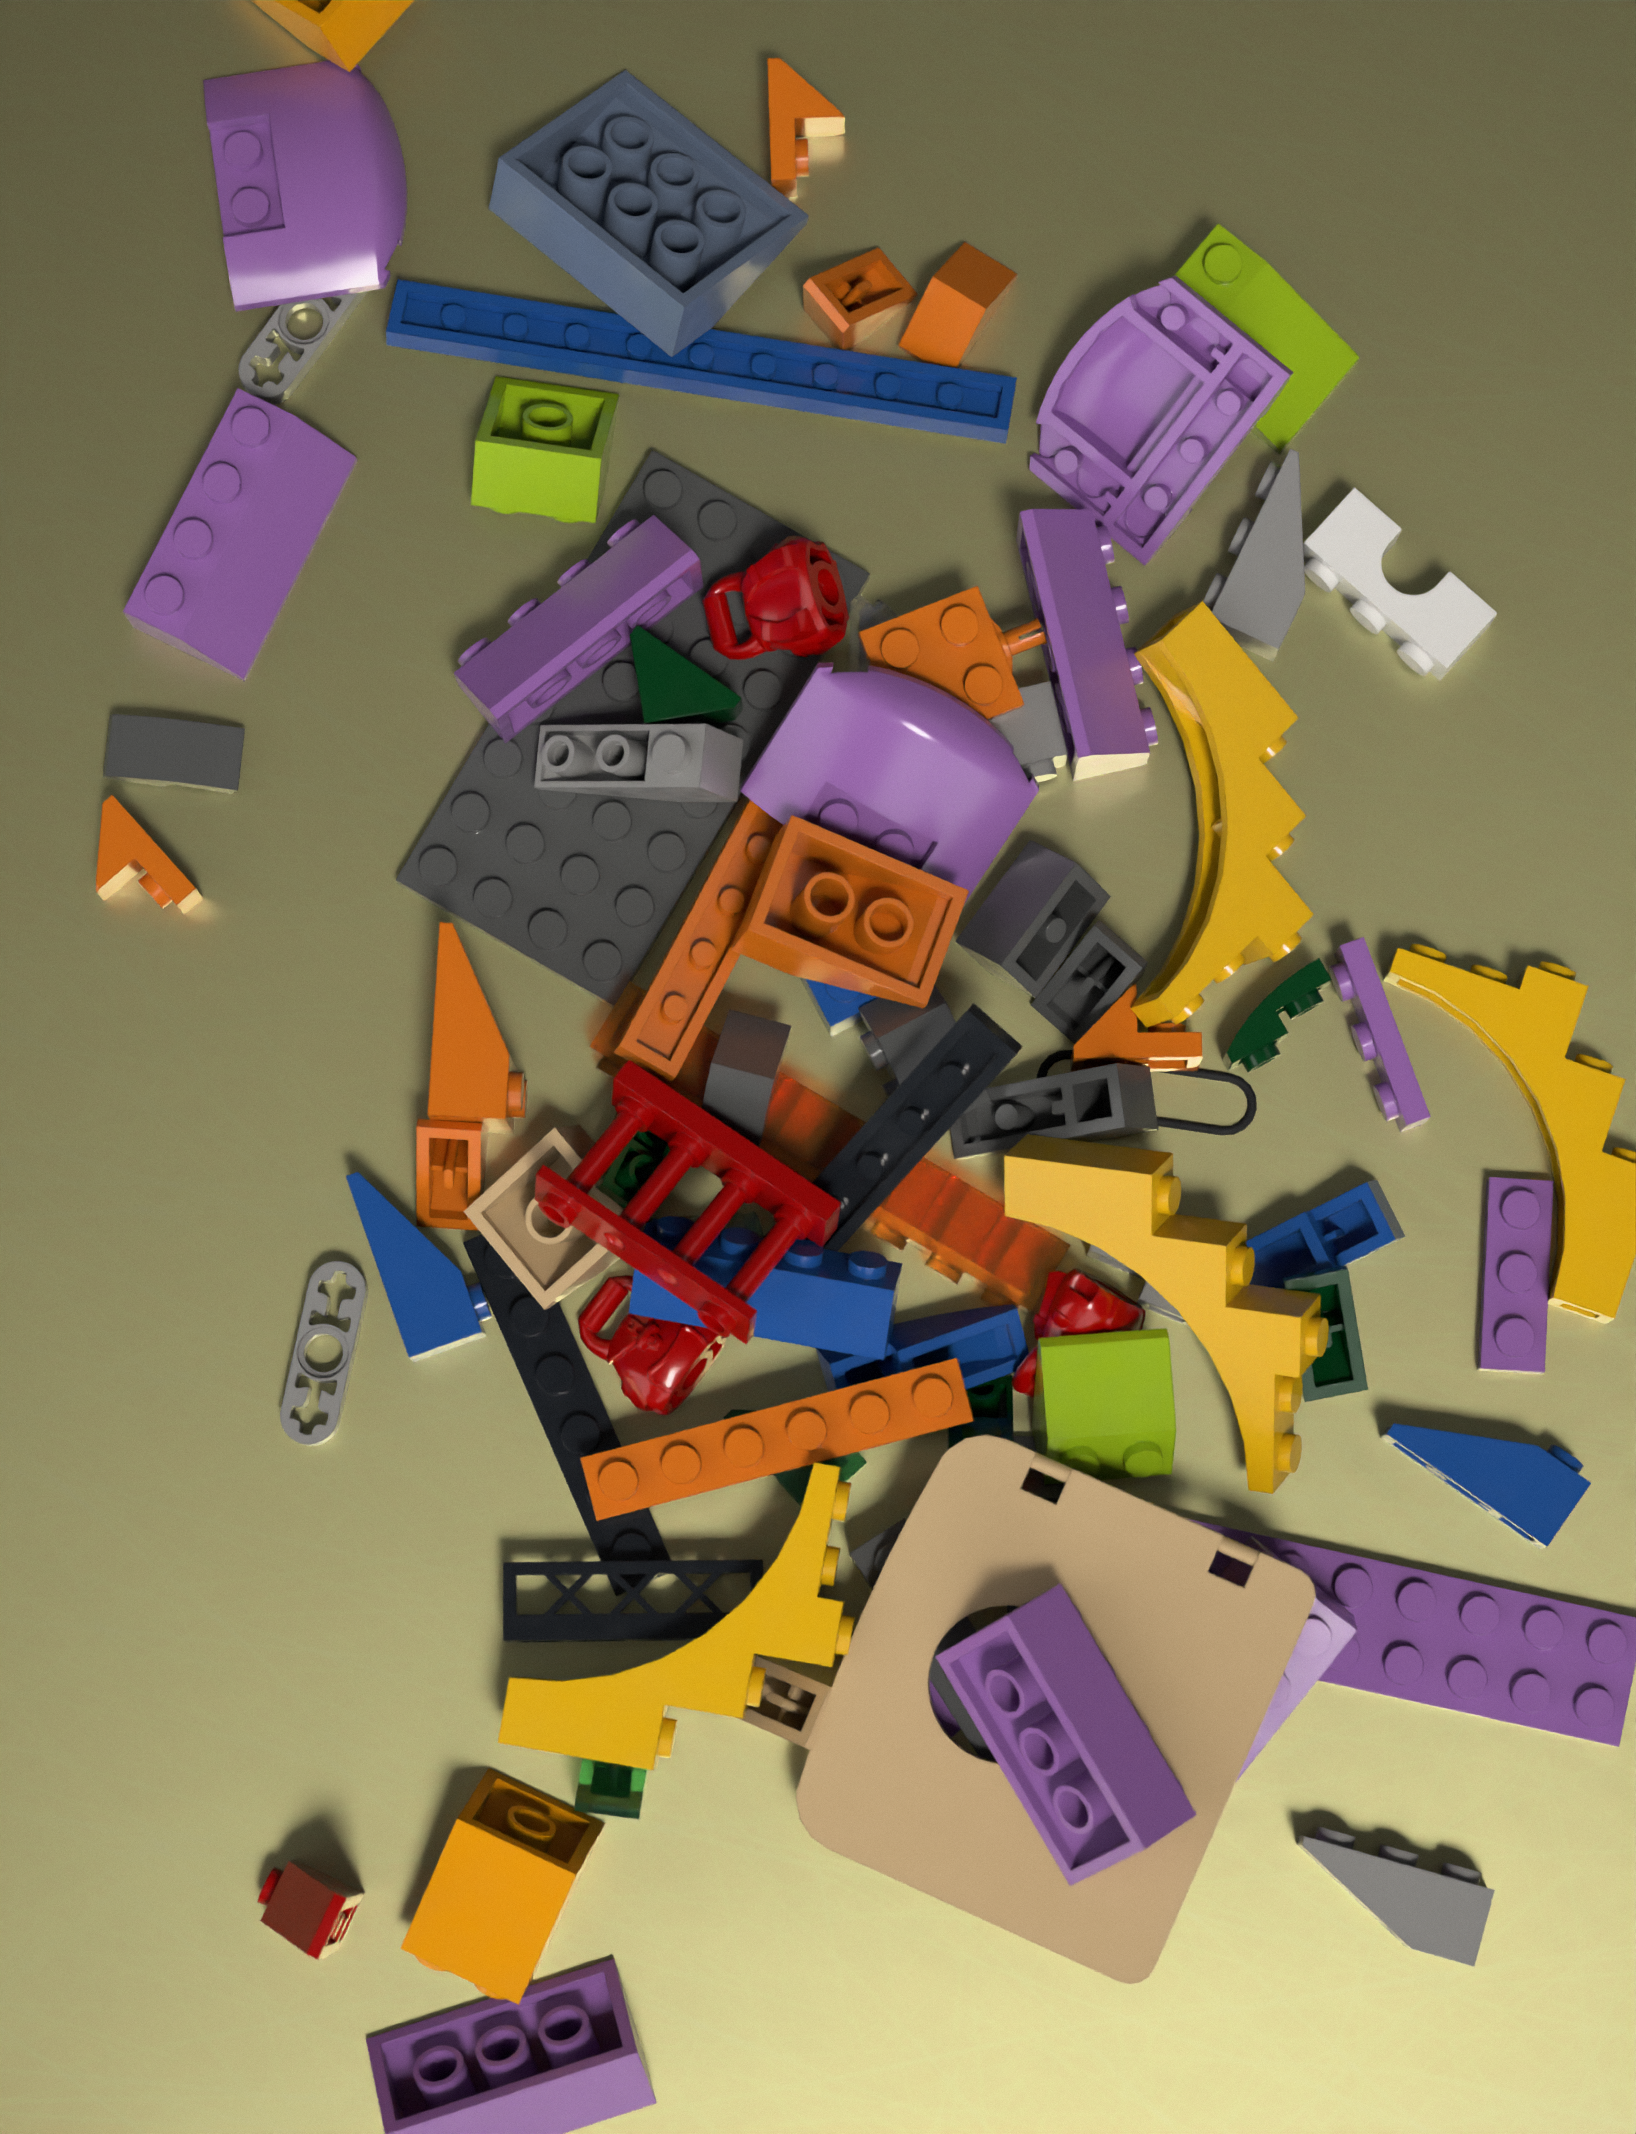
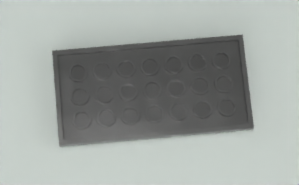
[396,450,870,1010]

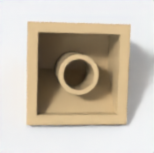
[464,1125,658,1309]

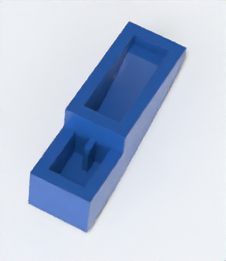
[1247,1180,1406,1289]
[816,1304,1029,1392]

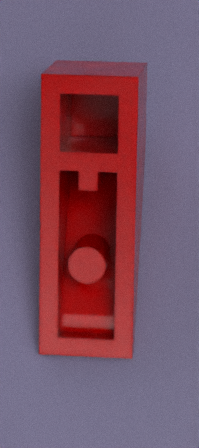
[257,1860,365,1960]

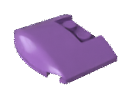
[203,61,408,312]
[1029,275,1294,566]
[740,663,1039,904]

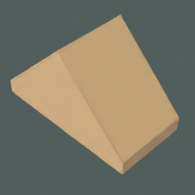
[738,1656,832,1751]

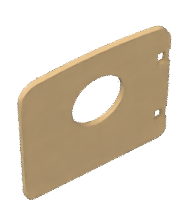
[796,1434,1316,1984]

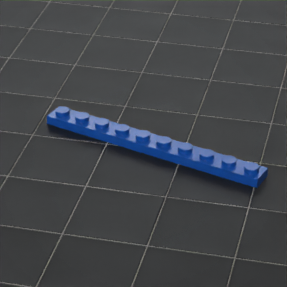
[386,279,1017,444]

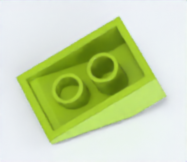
[1174,223,1360,454]

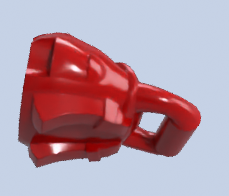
[702,536,850,660]
[1012,1268,1146,1398]
[578,1275,727,1415]

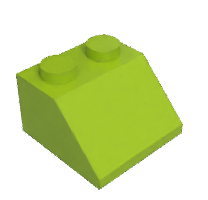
[471,376,619,523]
[1032,1328,1176,1485]

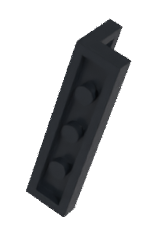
[503,1559,764,1643]

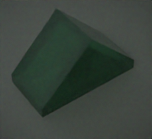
[574,1758,649,1819]

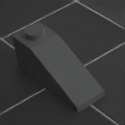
[950,1063,1158,1159]

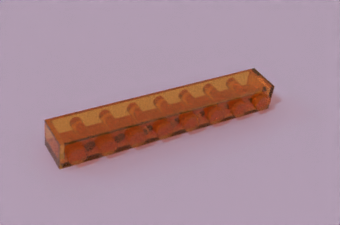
[590,981,1071,1316]

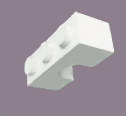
[1303,487,1497,681]

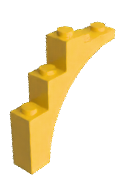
[1130,601,1314,1028]
[1384,944,1636,1324]
[1004,1134,1329,1494]
[498,1463,855,1770]

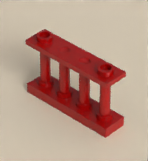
[535,1060,841,1344]

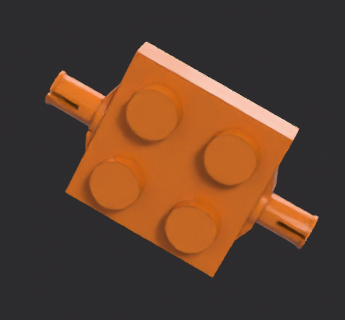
[858,586,1047,721]

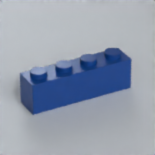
[629,1216,903,1360]

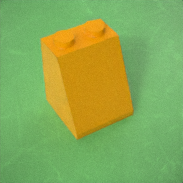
[400,1768,605,2005]

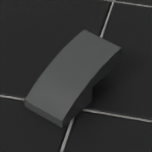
[103,714,245,794]

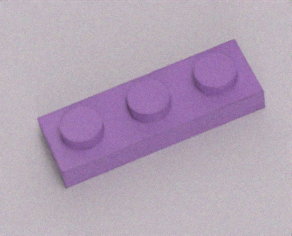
[1329,937,1431,1133]
[1477,1177,1554,1374]

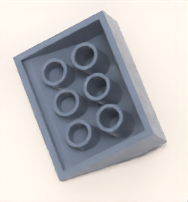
[489,70,809,357]

